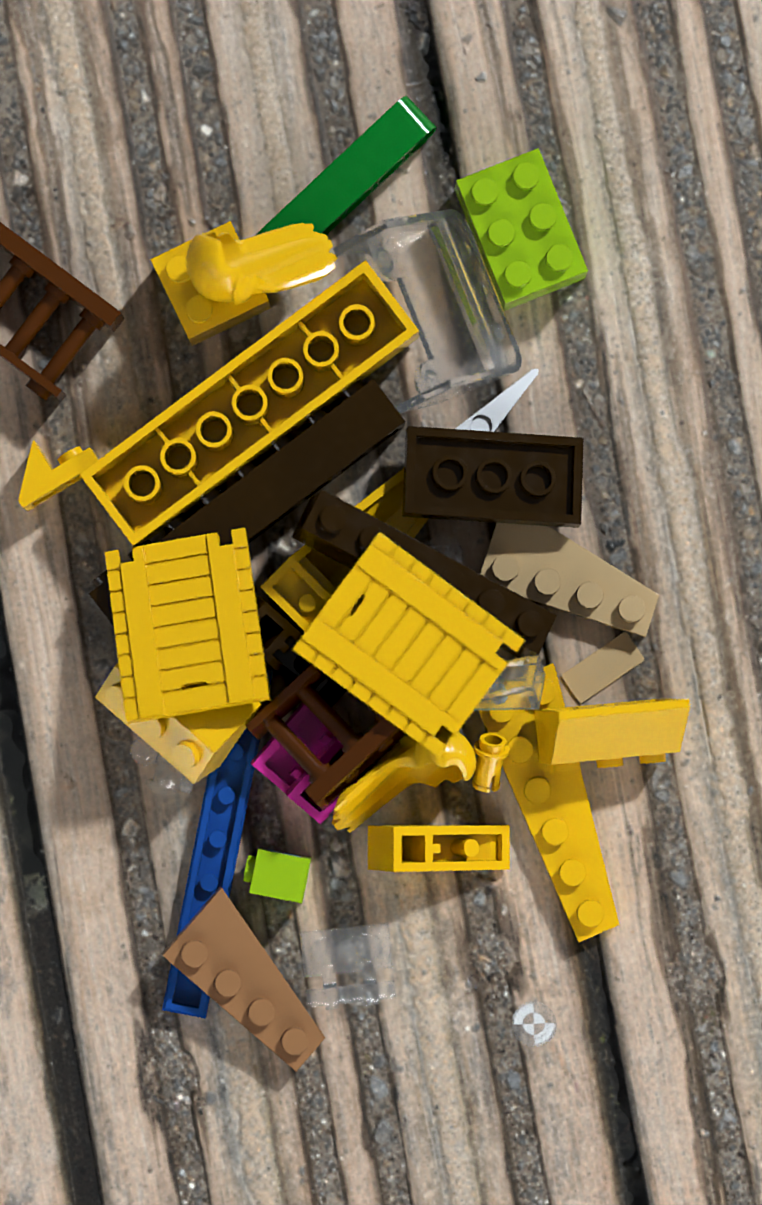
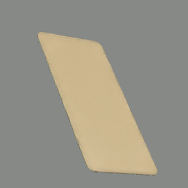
[562,632,644,703]

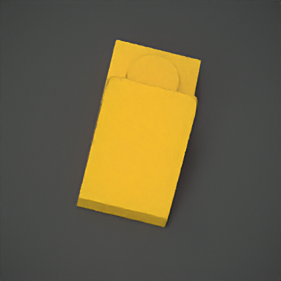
[18,440,99,511]

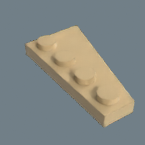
[480,523,659,637]

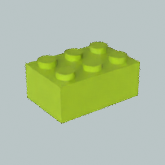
[455,148,588,311]

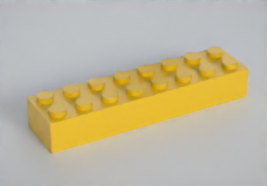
[79,260,419,547]

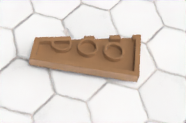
[162,886,325,1072]

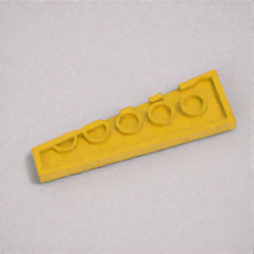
[476,663,619,942]

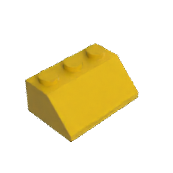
[95,663,262,784]
[535,698,690,772]

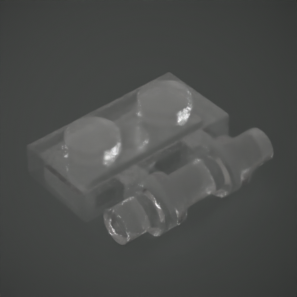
[300,923,396,1010]

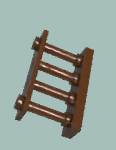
[0,222,125,402]
[245,664,406,811]

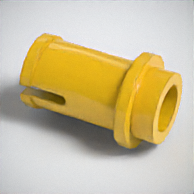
[472,733,509,793]

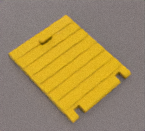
[105,527,270,724]
[293,532,525,758]

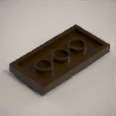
[402,426,584,528]

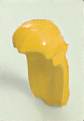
[186,223,337,305]
[331,725,476,833]

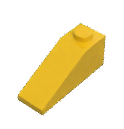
[368,825,510,872]

